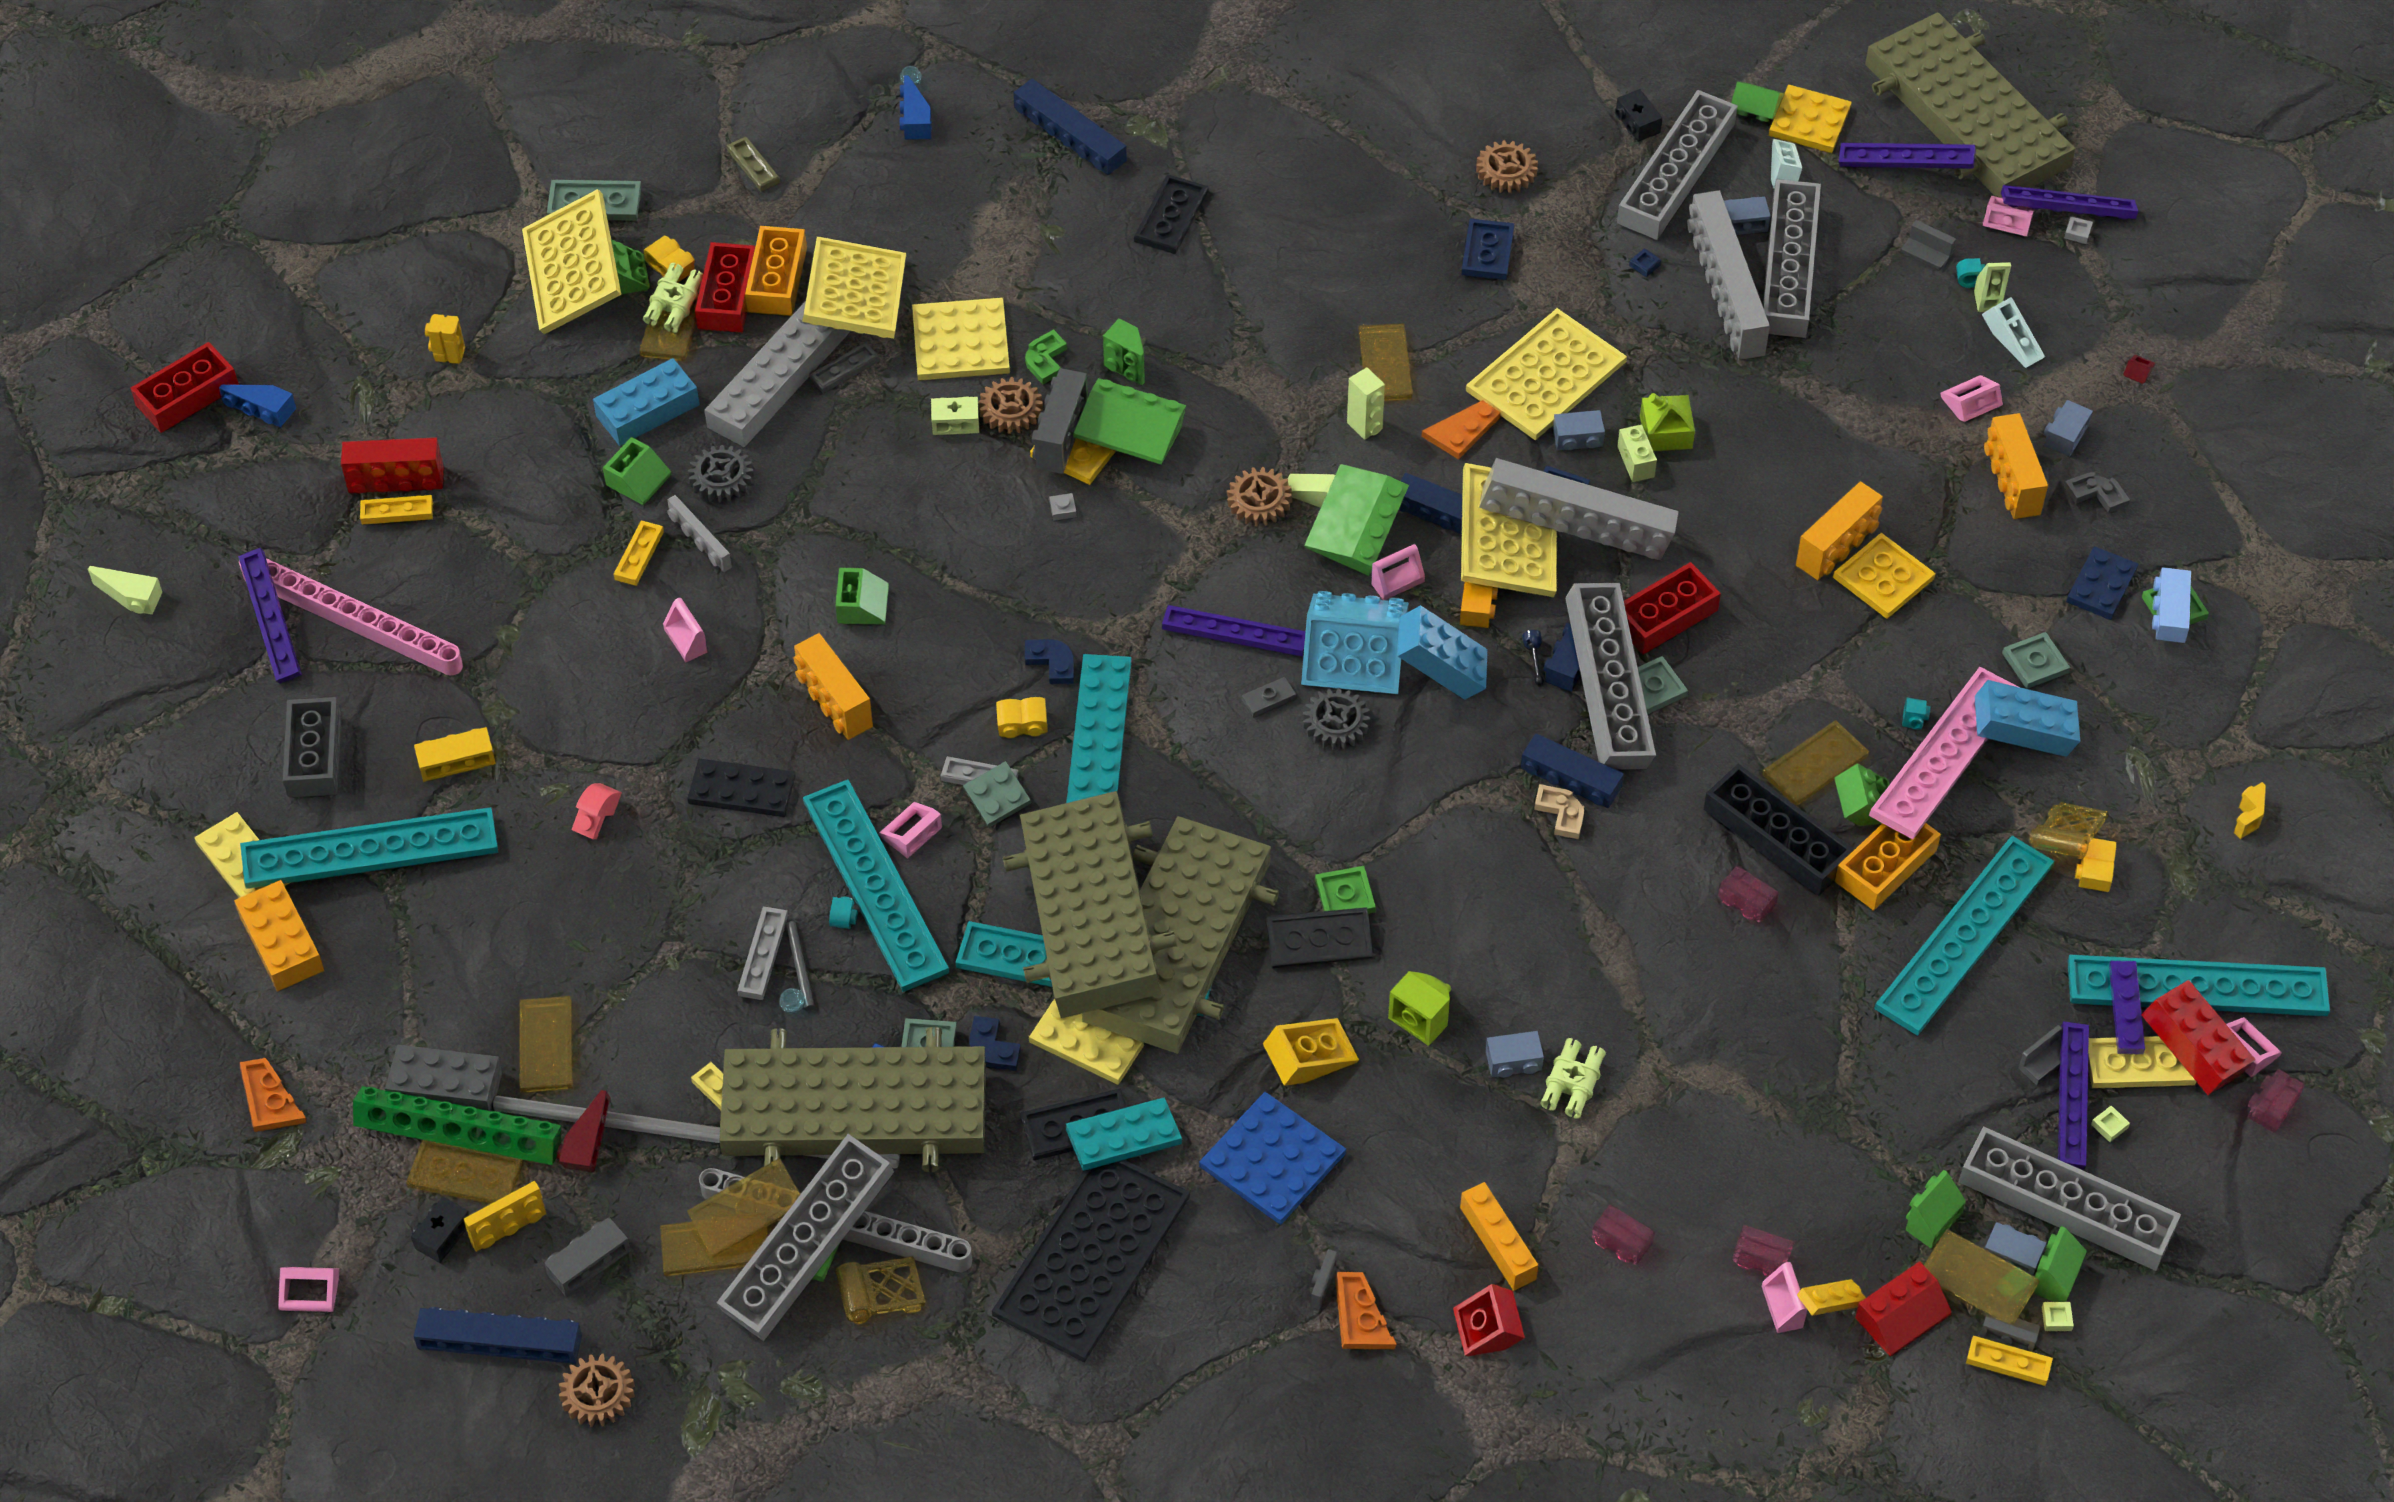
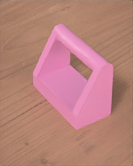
[1983,196,2035,236]
[1941,375,2003,422]
[1371,544,1425,600]
[663,598,707,662]
[879,802,942,859]
[2226,1017,2282,1078]
[1762,1262,1807,1333]
[279,1267,339,1312]

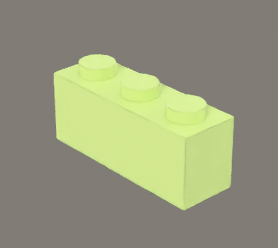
[1347,367,1385,440]

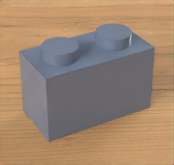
[1724,196,1771,235]
[2043,400,2093,457]
[1553,410,1605,451]
[1486,1031,1544,1078]
[1981,1222,2046,1278]

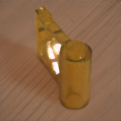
[2029,802,2108,859]
[835,1256,925,1324]

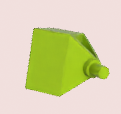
[1640,393,1695,451]
[1388,971,1451,1046]

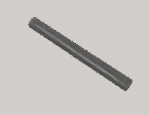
[786,921,815,1011]

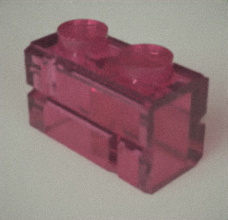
[1718,866,1779,923]
[2248,1069,2305,1133]
[1592,1205,1655,1265]
[1732,1225,1795,1277]

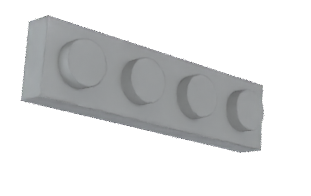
[667,495,732,572]
[737,906,788,1000]

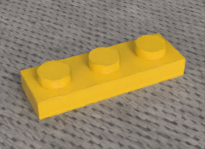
[360,495,433,525]
[613,520,664,586]
[1797,1279,1866,1316]
[1966,1336,2053,1386]

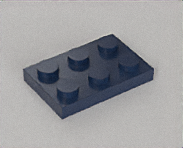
[1461,218,1515,280]
[2066,546,2139,620]

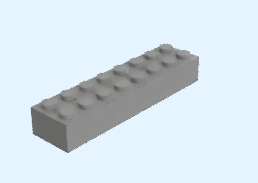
[1617,90,1738,240]
[1763,179,1821,338]
[1687,190,1770,360]
[705,301,850,447]
[1479,458,1678,560]
[1565,583,1656,770]
[1959,1126,2181,1271]
[717,1134,894,1341]

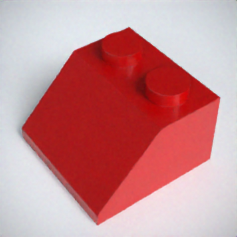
[1453,1284,1525,1356]

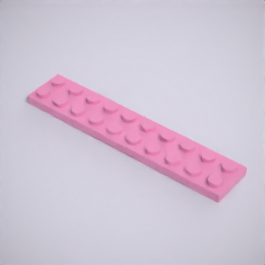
[1869,667,2018,839]

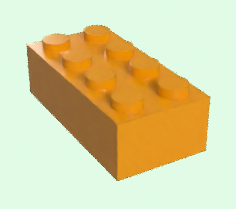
[745,226,807,316]
[1984,413,2048,519]
[1796,481,1883,580]
[793,633,873,740]
[1835,823,1941,911]
[234,880,324,992]

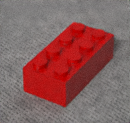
[695,242,756,333]
[130,342,239,433]
[341,437,444,493]
[1624,562,1721,655]
[2142,980,2256,1095]

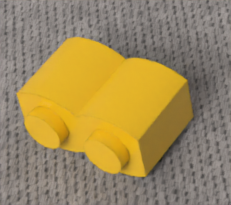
[644,235,695,283]
[996,697,1048,738]
[2075,837,2116,892]

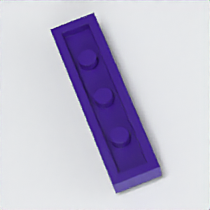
[2109,961,2145,1054]

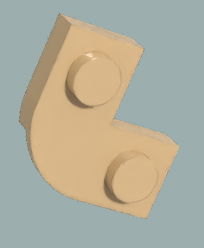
[1534,784,1584,839]

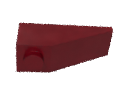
[557,1090,611,1173]

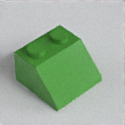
[1731,82,1785,122]

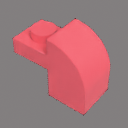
[572,783,622,839]

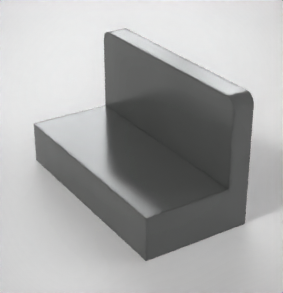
[1901,220,1956,270]
[2018,1025,2062,1085]
[1979,1309,2040,1352]

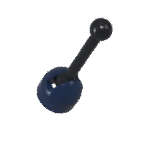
[1522,630,1544,685]

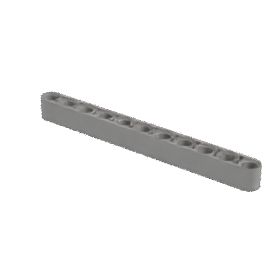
[699,1168,972,1272]

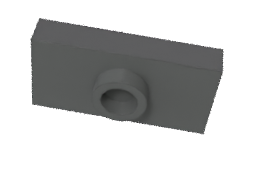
[1242,677,1296,717]
[1311,1249,1338,1309]

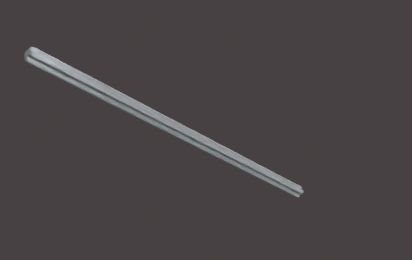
[493,1096,900,1168]

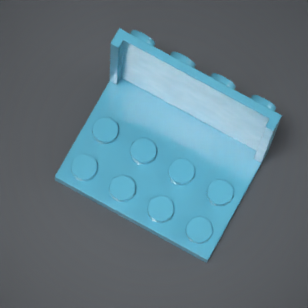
[1301,591,1409,694]

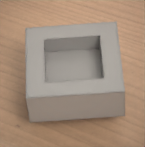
[2064,217,2093,244]
[1049,493,1077,521]

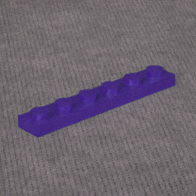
[1839,143,1976,169]
[2001,185,2138,219]
[238,548,302,684]
[1162,605,1306,657]
[2058,1022,2089,1170]

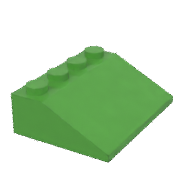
[1073,378,1186,465]
[1304,464,1409,576]

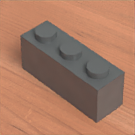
[544,1217,631,1297]

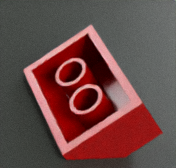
[1855,1261,1952,1357]

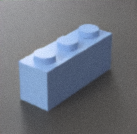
[2152,568,2191,643]

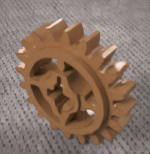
[1476,140,1538,193]
[978,377,1043,434]
[1227,467,1292,526]
[559,1354,635,1427]

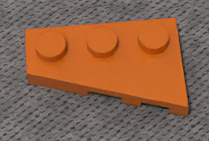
[1421,400,1501,460]
[240,1058,306,1132]
[1335,1272,1397,1349]

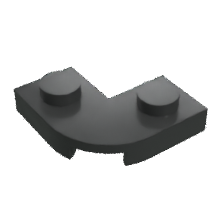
[2064,472,2130,513]

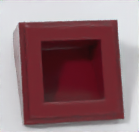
[2123,355,2155,384]

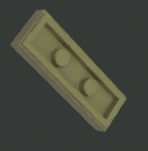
[727,137,780,192]

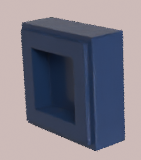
[1629,248,1662,277]

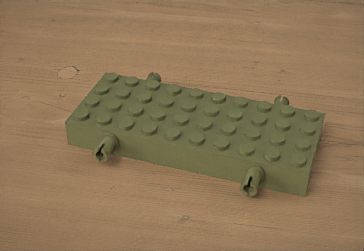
[1865,12,2076,198]
[1003,791,1177,1018]
[1082,816,1279,1054]
[719,1027,986,1174]

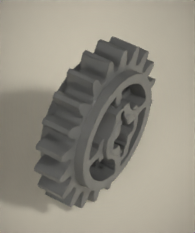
[688,445,754,503]
[1303,688,1370,750]

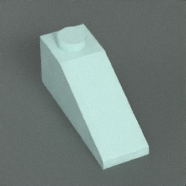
[1771,139,1802,188]
[1982,297,2045,368]

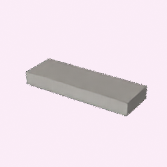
[940,756,1019,785]

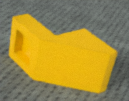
[2234,782,2266,839]

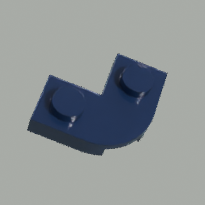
[1025,639,1074,684]
[969,1016,1021,1071]

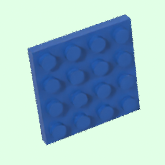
[1199,1092,1346,1225]

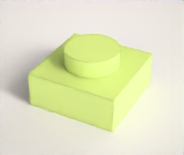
[2091,1106,2130,1142]
[2042,1302,2073,1331]

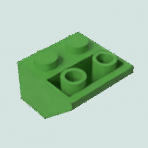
[611,239,650,294]
[1103,318,1145,385]
[603,437,672,505]
[835,568,889,625]
[1834,763,1890,826]
[1906,1170,1966,1248]
[2033,1226,2087,1302]

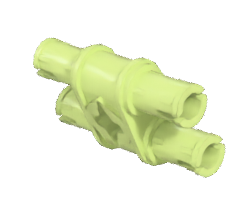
[643,263,703,333]
[1540,1038,1606,1118]

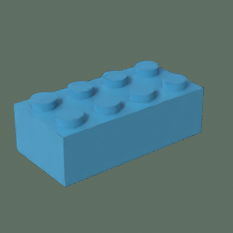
[593,358,700,446]
[1397,605,1488,700]
[1975,680,2080,757]

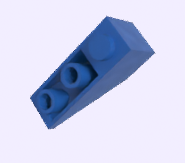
[900,75,932,139]
[219,385,296,427]

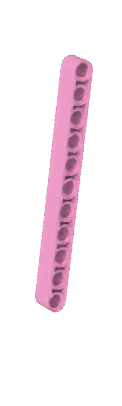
[239,558,463,676]

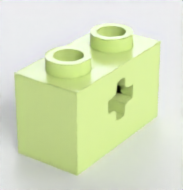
[931,397,979,435]
[1618,425,1657,482]

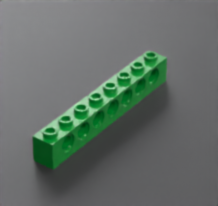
[353,1086,561,1165]

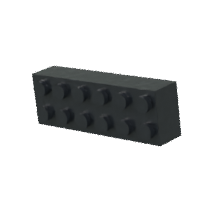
[1703,763,1854,896]

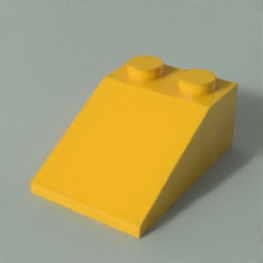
[1263,1018,1359,1086]

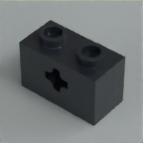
[1615,89,1662,142]
[411,1196,469,1263]

